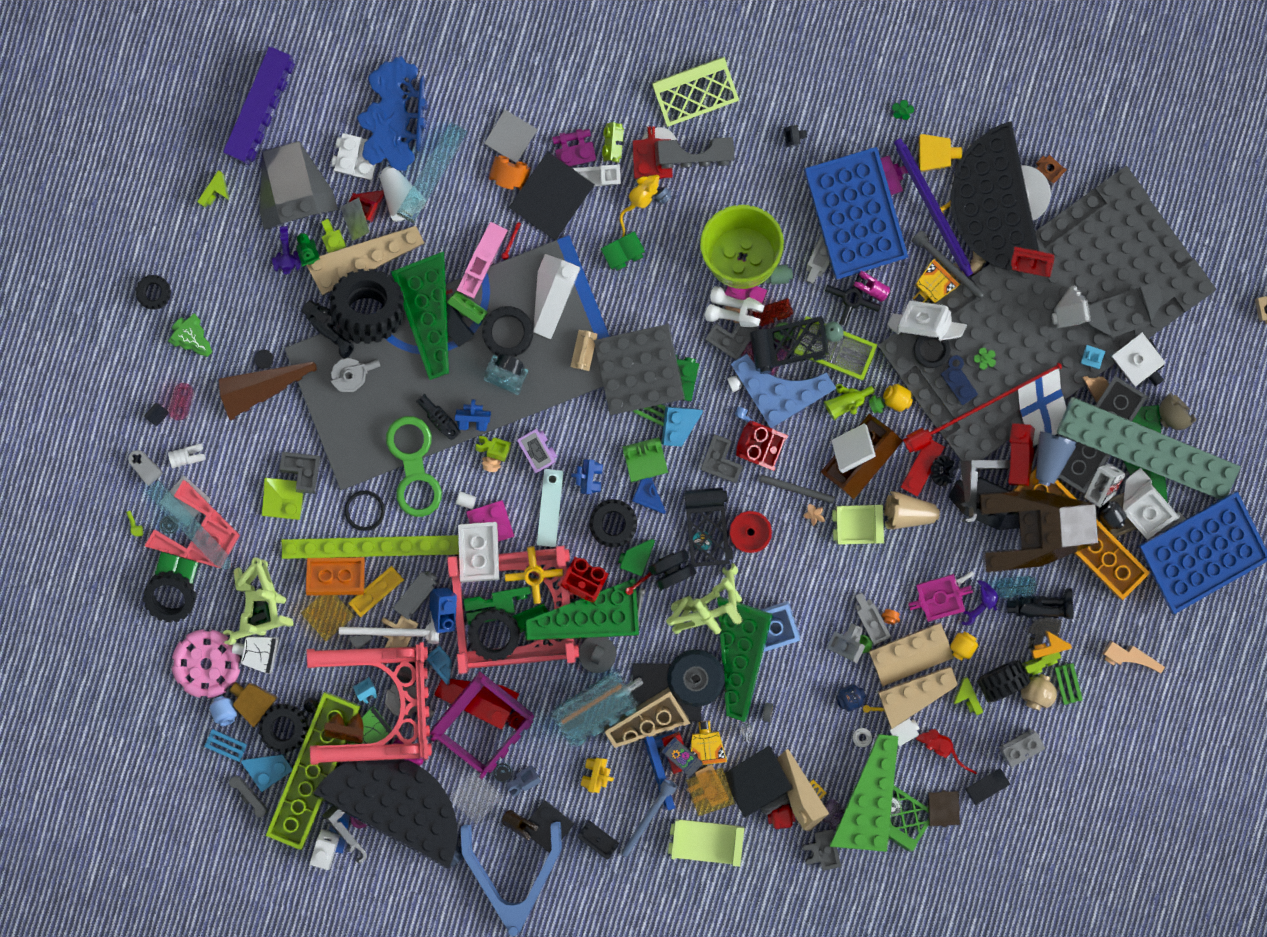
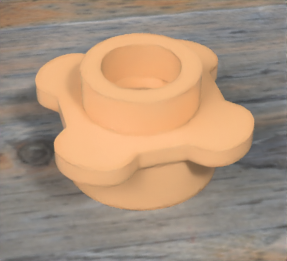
[482,457,501,472]

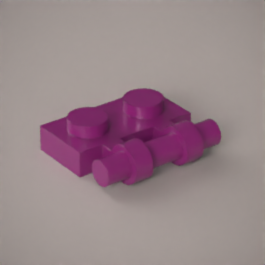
[552,129,597,166]

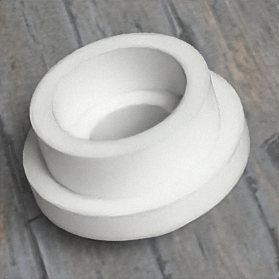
[853,728,872,747]

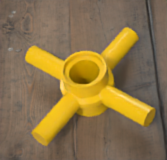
[505,546,563,604]

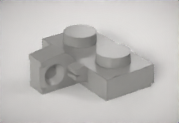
[827,623,865,663]

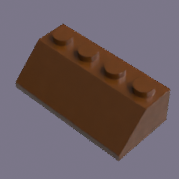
[821,413,903,499]

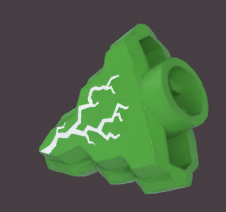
[168,313,212,357]

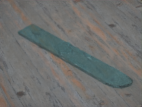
[146,480,232,569]

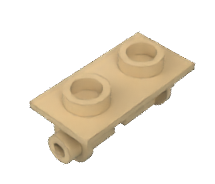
[570,330,597,371]

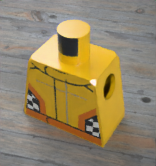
[913,259,960,304]
[691,721,727,765]

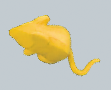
[619,175,659,237]

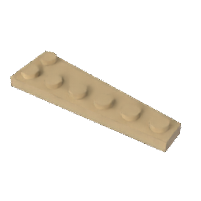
[306,226,425,296]

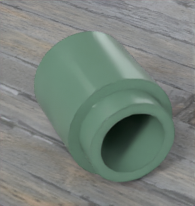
[766,264,793,285]

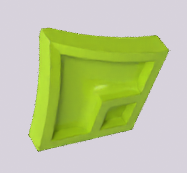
[262,478,303,520]

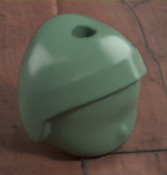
[825,321,844,342]

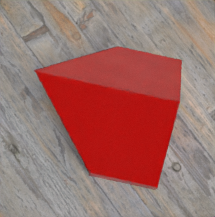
[348,190,385,223]

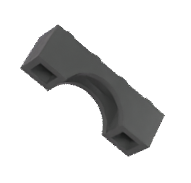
[654,137,735,169]

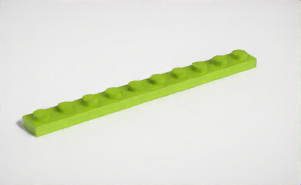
[282,535,459,559]

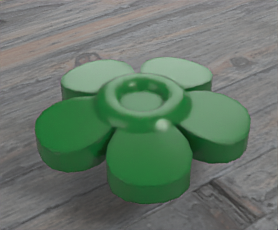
[892,100,914,120]

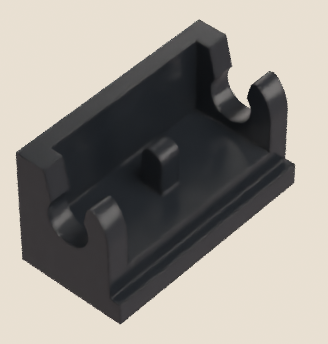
[577,820,619,860]

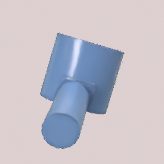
[735,407,755,422]

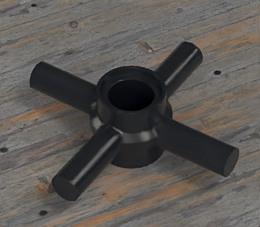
[825,272,881,326]

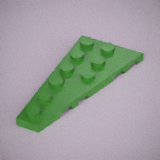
[829,734,898,852]

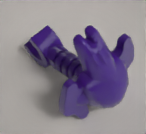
[272,226,301,275]
[961,580,998,626]

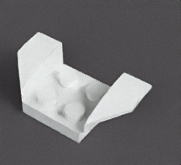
[887,301,967,340]
[1123,467,1185,540]

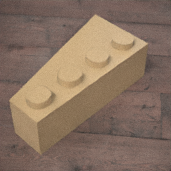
[878,666,958,729]
[604,687,690,748]

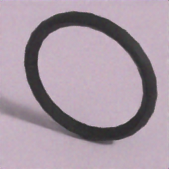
[345,490,385,531]

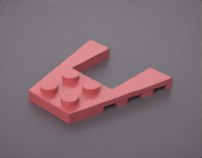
[145,480,240,568]

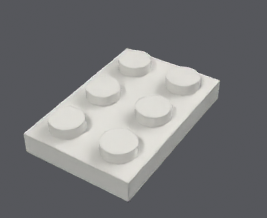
[458,522,499,583]

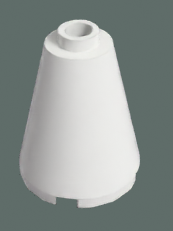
[380,166,426,222]

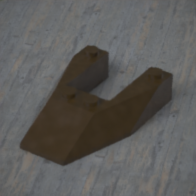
[978,489,1098,572]

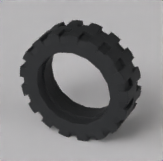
[482,306,533,357]
[143,571,196,623]
[468,608,520,661]

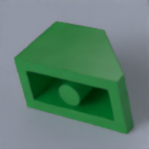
[618,539,655,576]

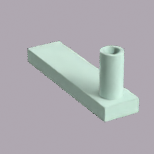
[537,469,564,547]

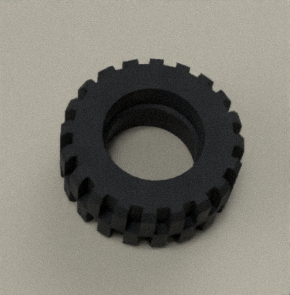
[330,269,404,344]

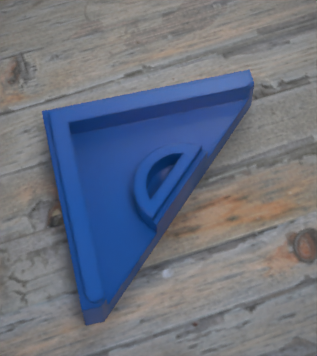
[632,477,666,514]

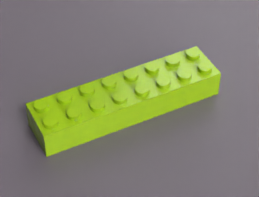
[266,691,361,850]

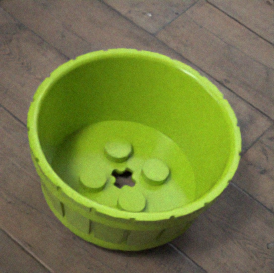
[700,205,784,289]

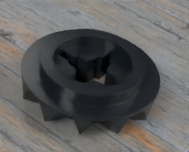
[931,455,956,486]

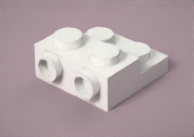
[331,133,376,181]

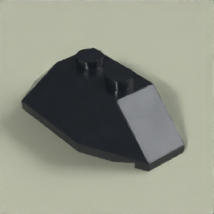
[948,477,1019,530]

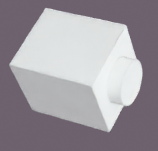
[889,718,920,747]

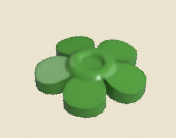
[974,348,996,370]

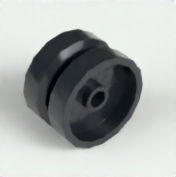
[648,549,697,591]

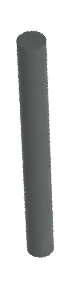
[759,475,835,504]

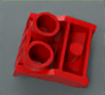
[736,420,789,471]
[560,556,609,603]

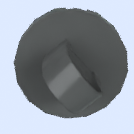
[579,637,617,673]

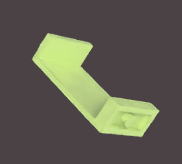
[668,819,744,867]

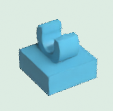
[1080,345,1105,370]
[353,677,377,704]

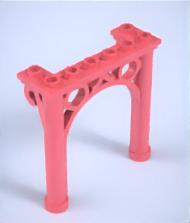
[307,642,432,765]

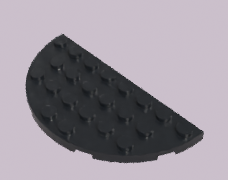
[950,121,1039,272]
[313,759,457,869]

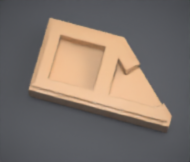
[1083,376,1109,402]

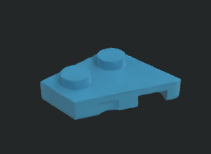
[661,406,703,447]
[241,754,293,792]

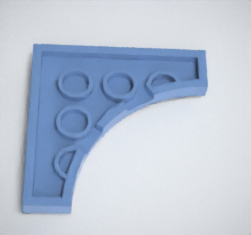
[731,353,836,428]

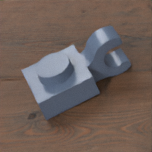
[506,765,541,797]

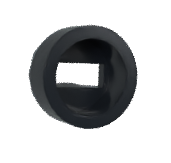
[303,697,319,713]

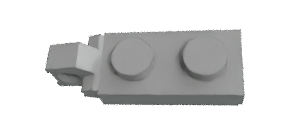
[806,233,830,285]
[855,592,891,646]

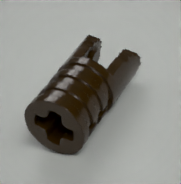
[501,810,538,841]

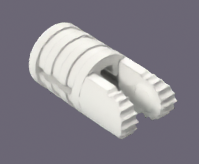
[168,444,206,469]

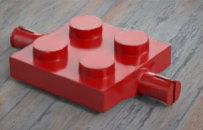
[632,126,672,180]

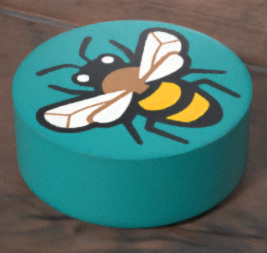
[693,531,712,551]

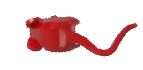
[916,729,977,774]

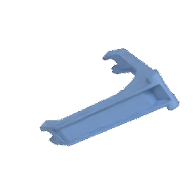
[461,822,562,937]

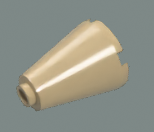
[884,491,940,530]

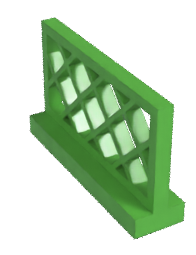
[888,786,929,852]

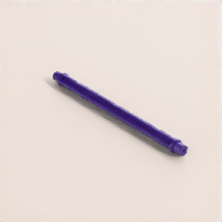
[894,138,973,277]

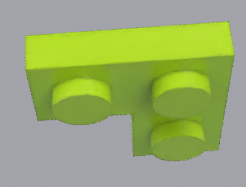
[1022,652,1061,675]

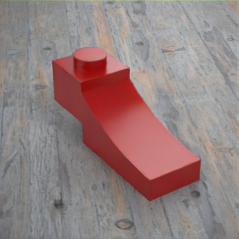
[1008,423,1035,486]
[900,440,945,497]

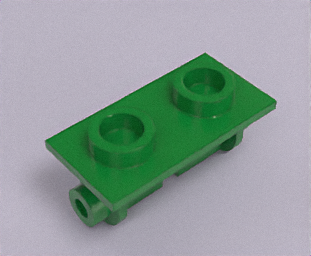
[296,233,320,267]
[512,603,548,633]

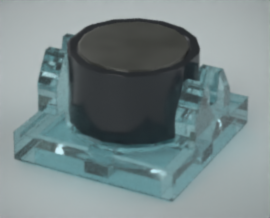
[484,354,529,395]

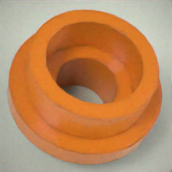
[881,609,900,625]

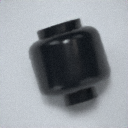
[1098,501,1127,530]

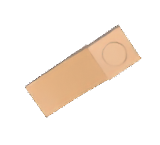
[1102,641,1165,673]

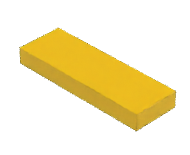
[348,566,404,618]

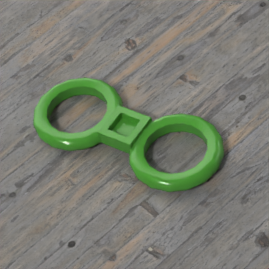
[386,416,442,517]

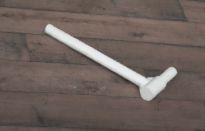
[339,615,439,644]

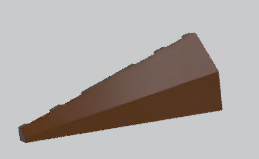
[218,362,317,420]

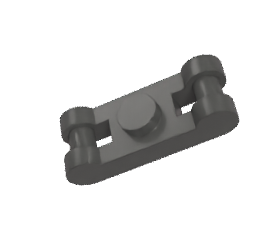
[229,775,268,818]

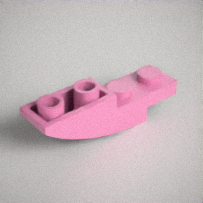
[457,222,508,299]

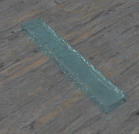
[397,122,467,223]

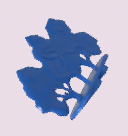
[356,56,428,171]

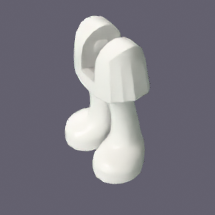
[705,286,764,327]

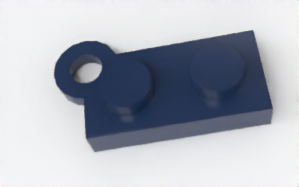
[940,355,979,406]

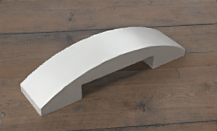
[573,165,621,187]

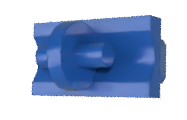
[455,399,491,431]
[571,459,603,495]

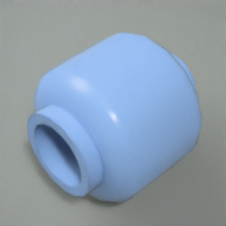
[210,696,237,726]

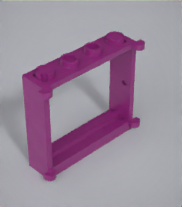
[430,671,535,780]

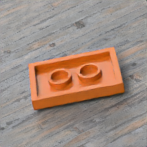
[306,557,365,596]

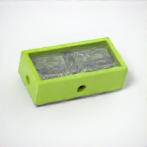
[794,316,877,381]

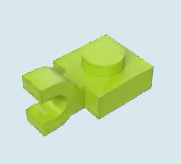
[321,219,347,253]

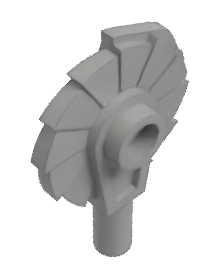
[330,357,380,392]
[385,681,434,718]

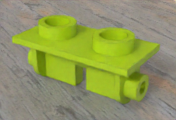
[602,122,624,162]

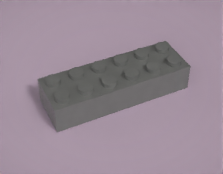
[1059,376,1148,494]

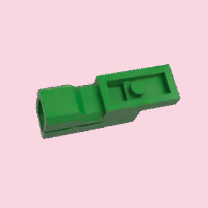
[464,586,531,625]

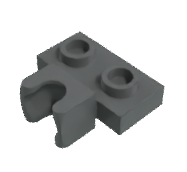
[802,829,841,871]

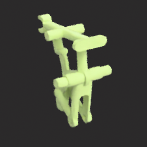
[223,557,294,645]
[666,563,742,635]

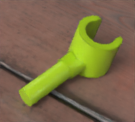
[126,511,143,537]

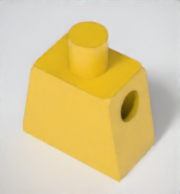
[918,134,962,172]

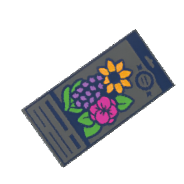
[661,737,703,777]

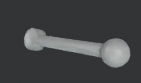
[637,588,646,625]

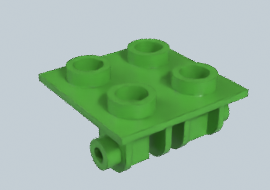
[622,437,668,482]

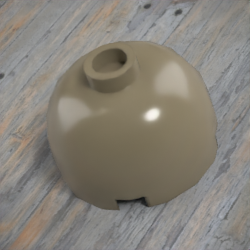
[1159,392,1197,430]

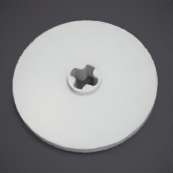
[1021,165,1051,221]

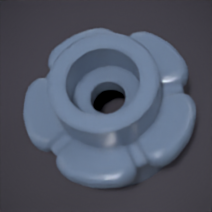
[654,186,672,204]

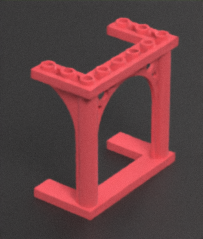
[448,545,579,674]

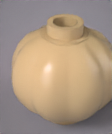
[1021,674,1057,711]

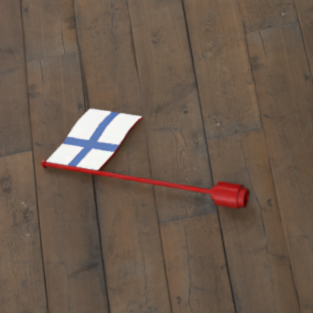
[903,363,1067,453]

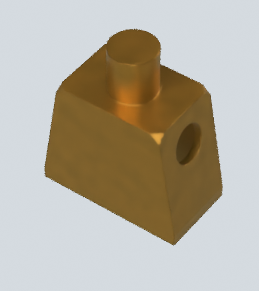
[229,682,278,727]

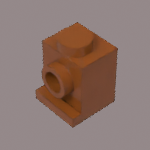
[1036,155,1067,186]

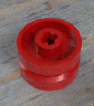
[729,511,772,553]

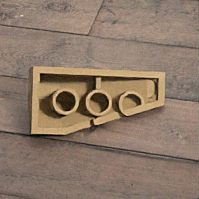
[777,749,829,832]

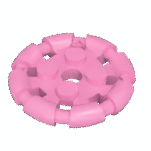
[172,629,241,698]

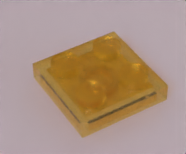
[301,595,355,642]
[686,767,735,817]

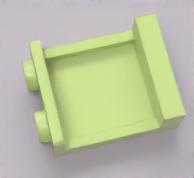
[832,505,884,545]

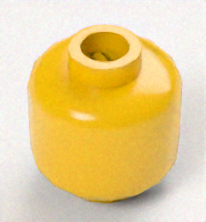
[883,384,913,412]
[950,631,978,661]

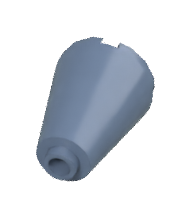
[1036,431,1077,486]

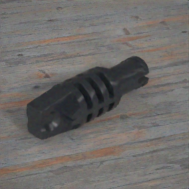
[416,394,461,440]

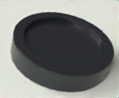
[254,350,274,369]

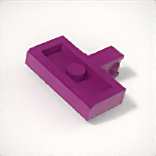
[880,155,908,196]

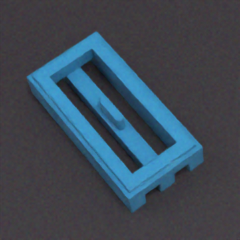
[204,729,248,762]

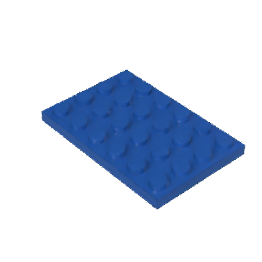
[804,147,909,280]
[1138,491,1267,614]

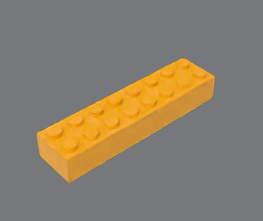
[1012,466,1150,600]

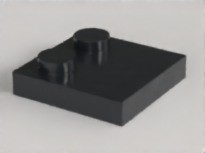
[523,800,575,853]

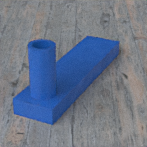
[643,731,675,811]

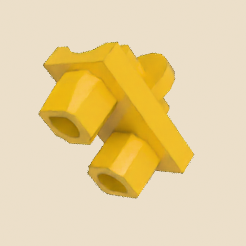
[580,758,614,793]

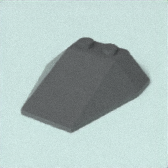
[259,141,338,230]

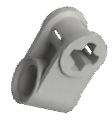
[128,450,163,486]

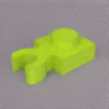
[475,436,511,462]

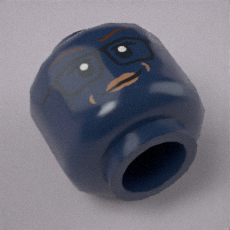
[836,684,866,712]

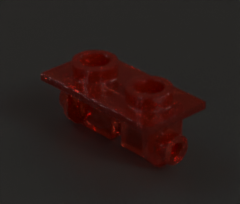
[752,298,794,327]

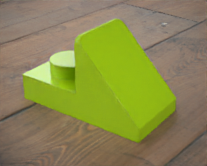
[197,170,229,208]
[953,677,984,716]

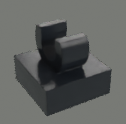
[784,125,807,147]

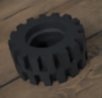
[135,275,171,310]

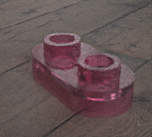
[169,383,194,421]

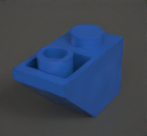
[429,587,457,633]

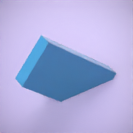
[427,645,452,685]

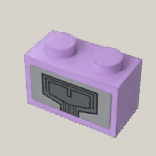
[517,429,557,474]

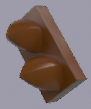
[324,713,364,744]

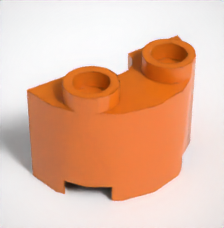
[488,155,531,190]

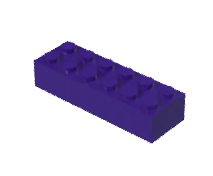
[223,46,296,165]

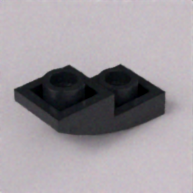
[446,304,474,347]
[965,768,1010,806]

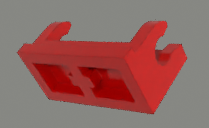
[1011,247,1055,278]

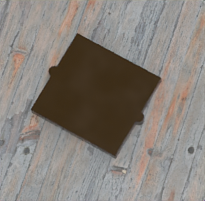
[928,790,960,828]

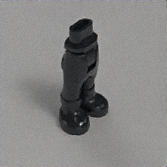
[301,300,361,358]
[1007,588,1074,619]

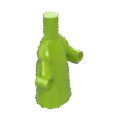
[824,384,875,420]

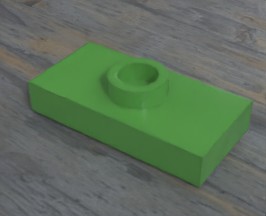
[447,291,488,324]

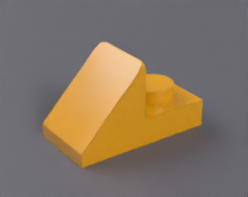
[1030,630,1072,659]

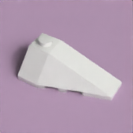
[533,254,580,339]

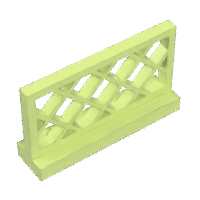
[651,57,739,127]

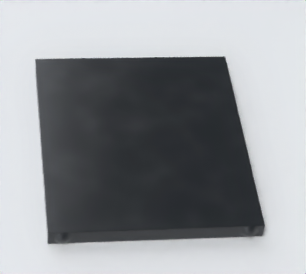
[722,746,793,818]

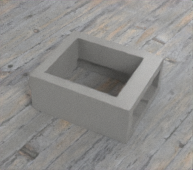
[998,729,1046,767]

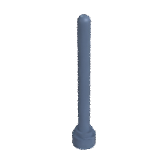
[622,779,677,857]

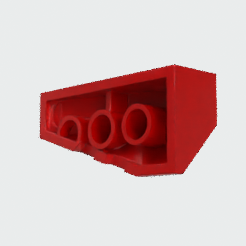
[434,679,519,729]

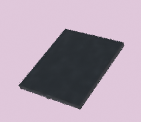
[509,151,595,240]
[631,663,701,722]

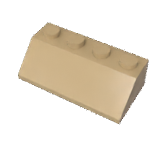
[869,623,953,687]

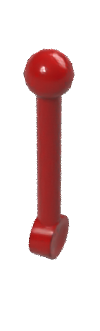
[501,222,521,260]
[625,572,651,595]

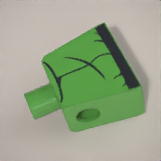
[348,706,395,745]

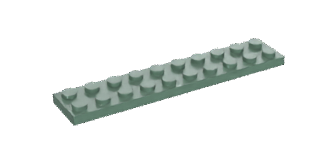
[1056,397,1241,500]

